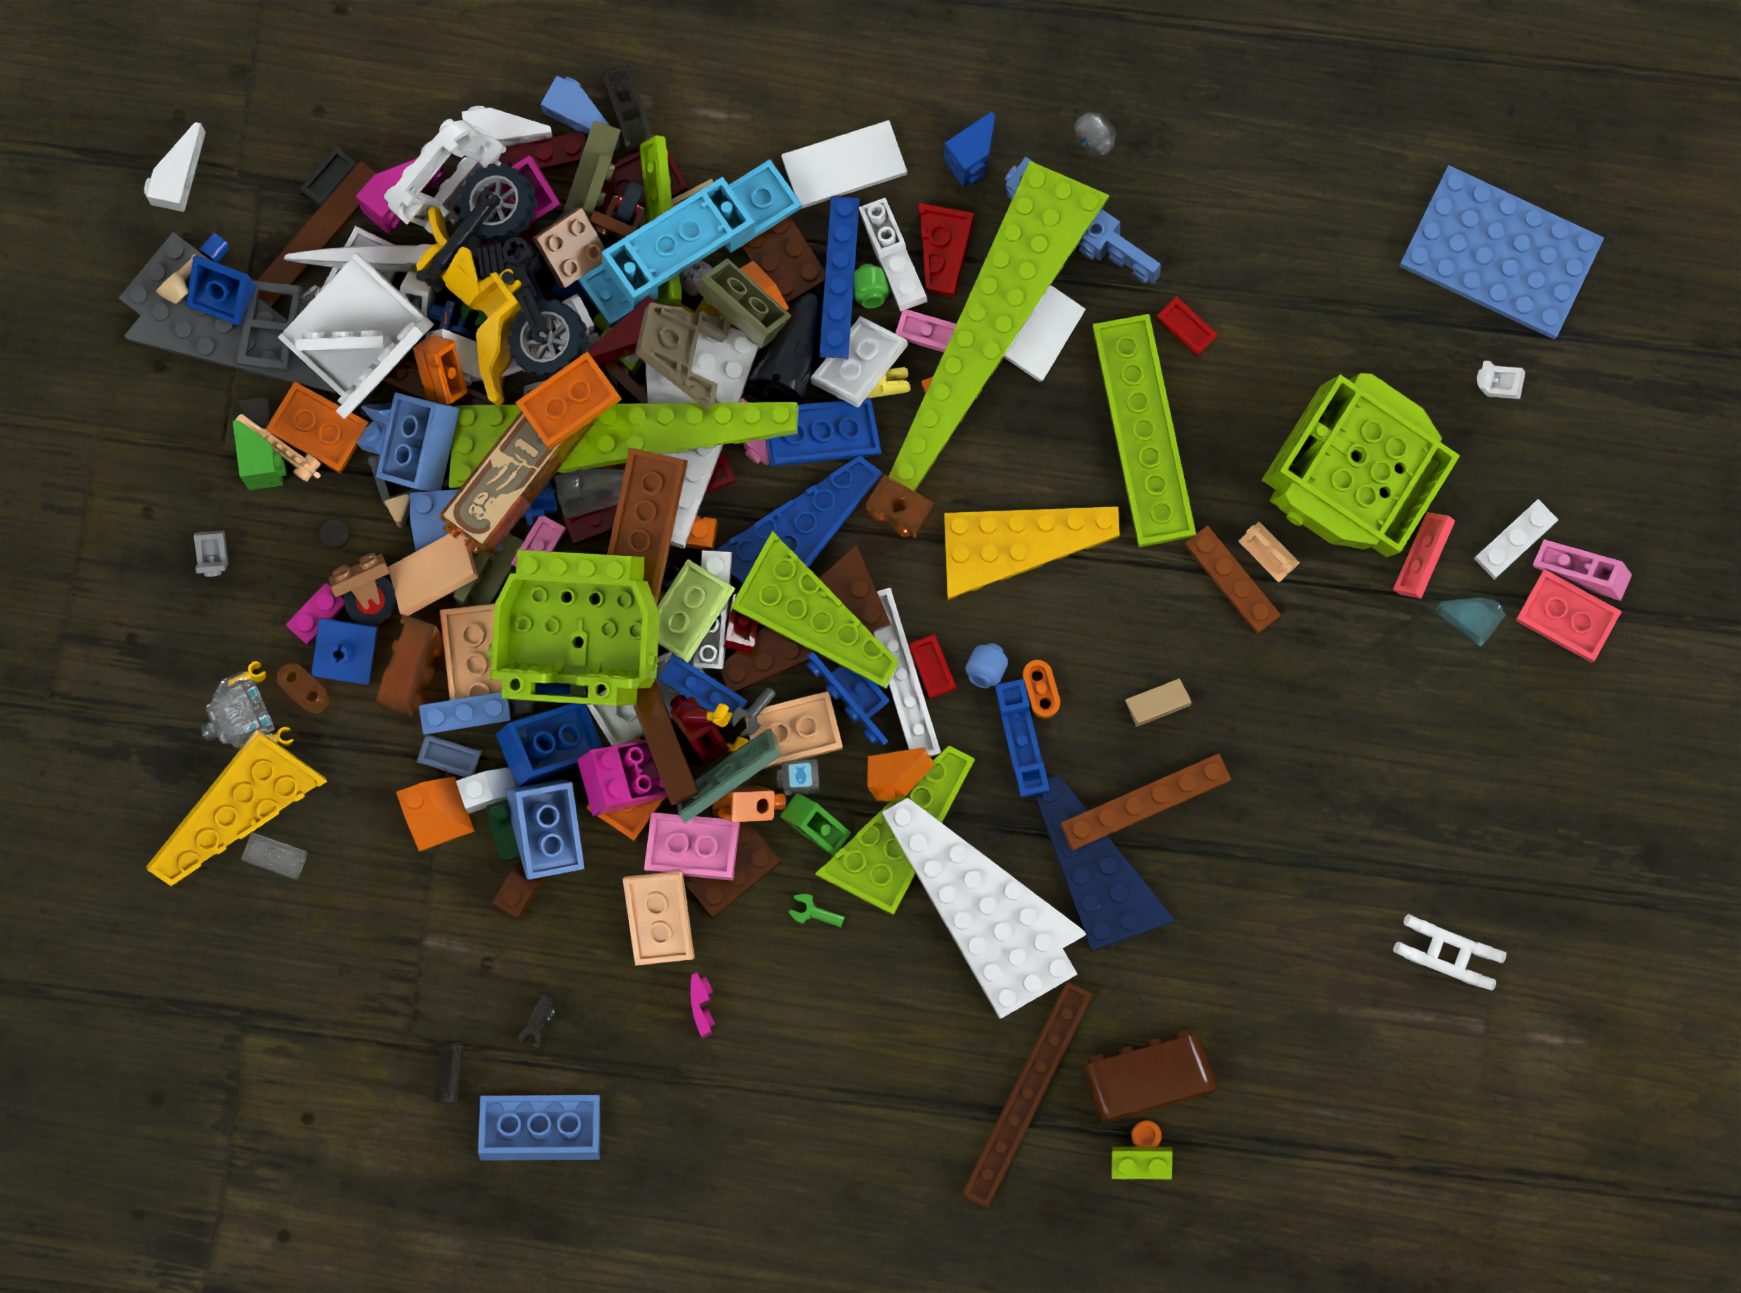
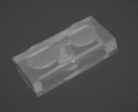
[241,832,308,880]

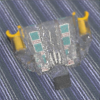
[201,661,294,749]

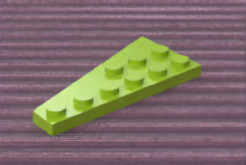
[731,530,900,689]
[815,746,975,916]

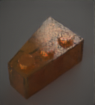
[375,614,444,718]

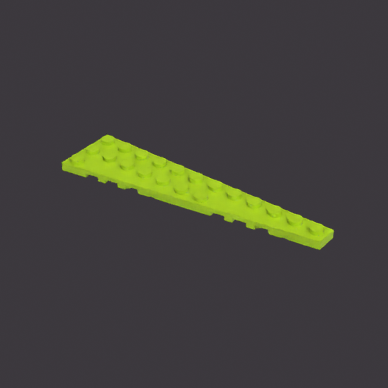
[449,402,799,490]

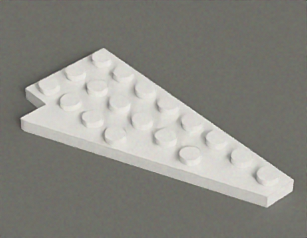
[645,327,760,549]
[881,798,1086,1019]

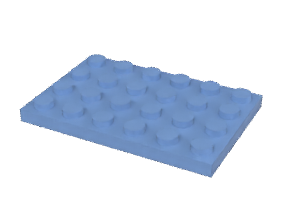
[1399,165,1604,340]

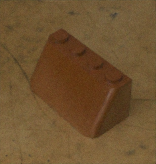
[1083,1030,1217,1125]

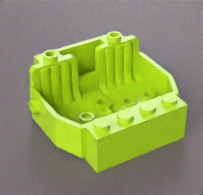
[1262,373,1460,557]
[488,550,660,706]

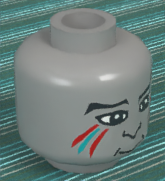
[679,260,713,297]

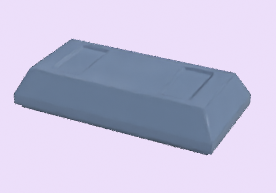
[416,734,481,777]

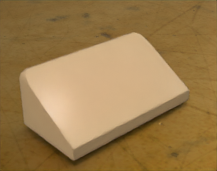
[1125,678,1192,727]

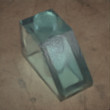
[1435,597,1507,647]

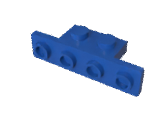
[806,652,890,746]

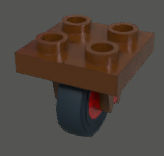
[590,182,646,242]

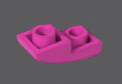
[690,972,715,1039]

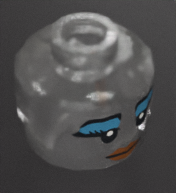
[1074,112,1117,155]

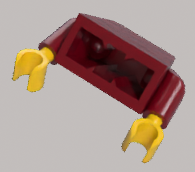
[669,695,749,766]

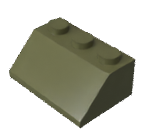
[697,258,792,349]

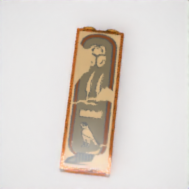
[438,379,597,557]

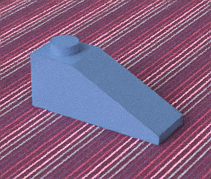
[540,76,620,151]

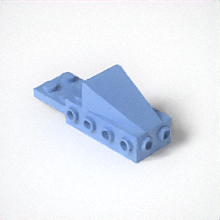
[1005,157,1161,284]

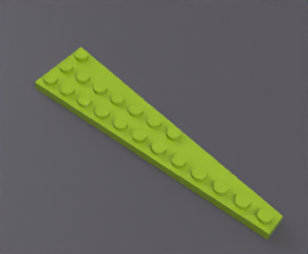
[888,161,1110,491]

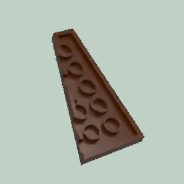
[720,545,891,693]

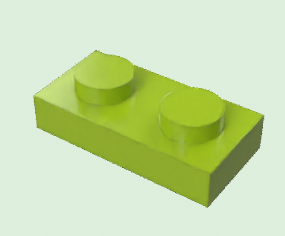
[1111,1146,1173,1179]

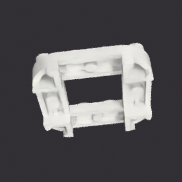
[384,119,506,234]

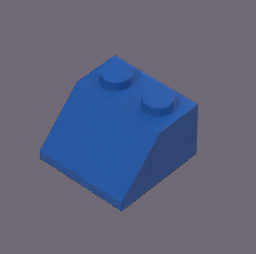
[944,112,995,188]

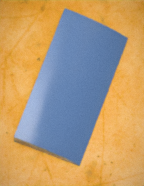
[478,1095,600,1160]

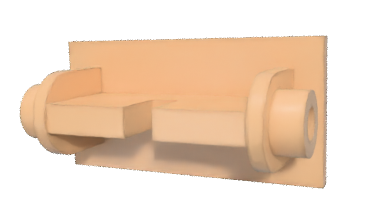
[1238,522,1300,583]

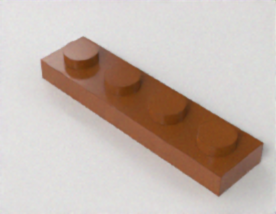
[1184,525,1281,635]

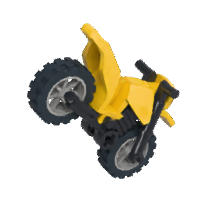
[416,163,589,405]

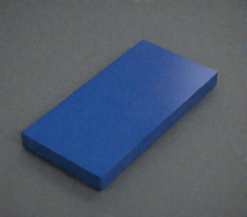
[765,398,882,467]

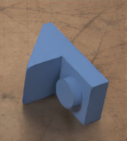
[356,402,392,455]

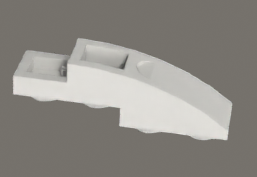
[859,198,927,311]
[693,550,732,669]

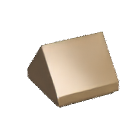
[384,494,410,528]

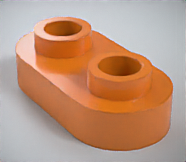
[1023,660,1060,718]

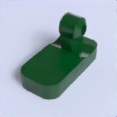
[486,799,521,861]

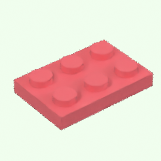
[1515,569,1622,663]

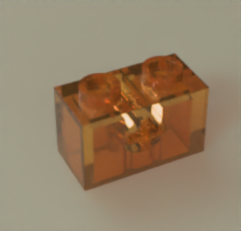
[866,474,934,538]

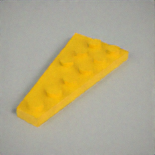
[944,507,1120,600]
[146,730,327,886]

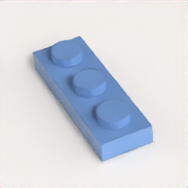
[419,692,512,735]

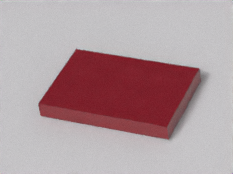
[601,146,689,219]

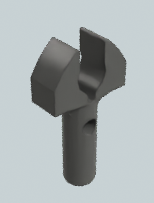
[731,688,775,736]

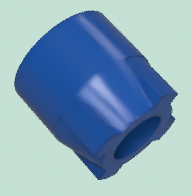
[198,233,230,263]

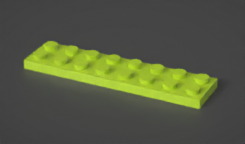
[1092,314,1196,547]

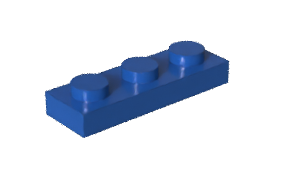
[657,654,748,725]

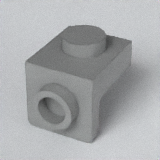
[194,530,228,577]

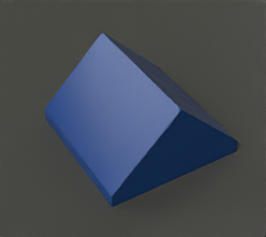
[186,255,257,326]

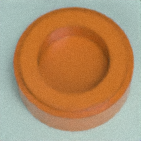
[1131,1120,1162,1147]

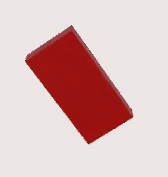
[1156,296,1218,357]
[908,634,956,699]

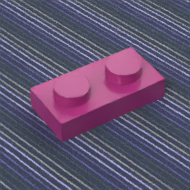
[286,583,345,646]

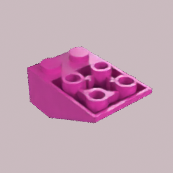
[356,158,445,234]
[577,740,668,816]

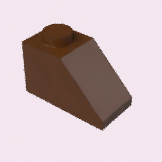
[492,861,547,922]

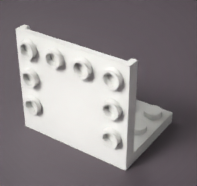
[278,253,434,419]

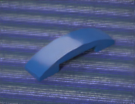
[995,679,1050,797]

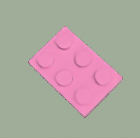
[644,812,740,880]

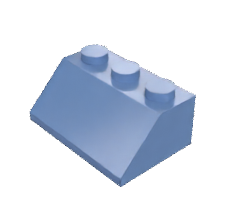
[376,393,460,491]
[409,489,503,554]

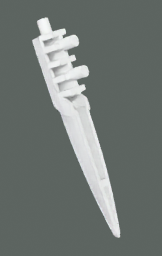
[284,244,483,273]

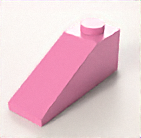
[1533,539,1632,601]

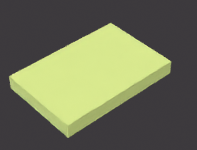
[657,559,736,662]

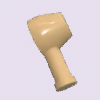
[156,254,196,304]

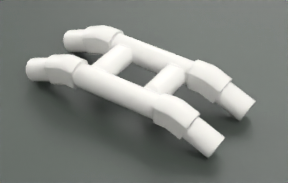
[1393,914,1506,991]

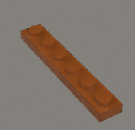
[1060,754,1232,851]

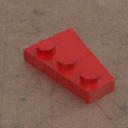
[919,203,975,297]

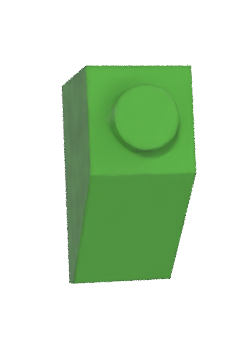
[780,793,851,856]

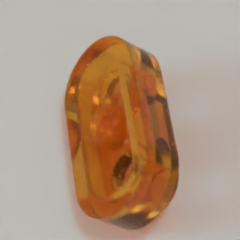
[277,663,329,713]

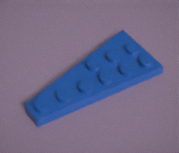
[713,455,882,584]

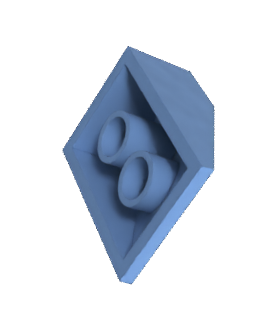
[506,779,584,880]

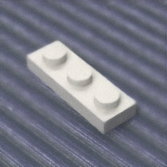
[1474,499,1558,580]

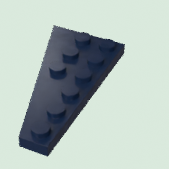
[1034,775,1175,952]

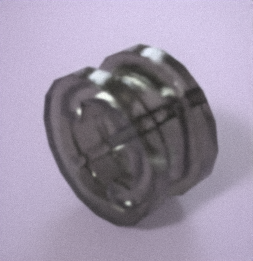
[509,699,537,717]

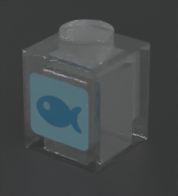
[777,759,820,795]

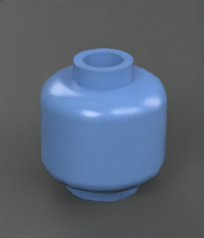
[965,643,1008,688]

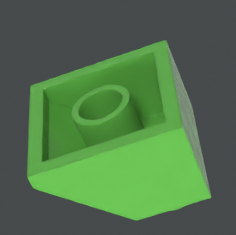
[233,420,287,491]

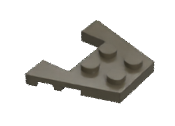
[635,303,730,410]

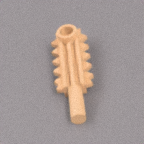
[236,414,321,482]

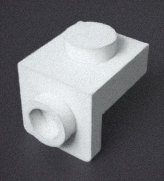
[1477,361,1525,399]

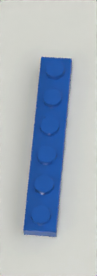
[820,196,860,359]

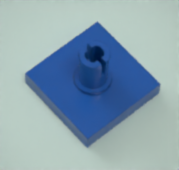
[311,617,379,685]

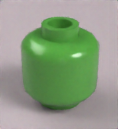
[853,264,890,309]

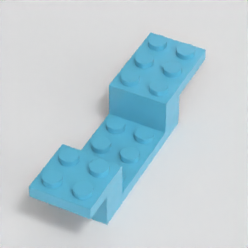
[578,160,802,328]

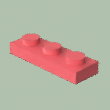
[1393,512,1455,599]

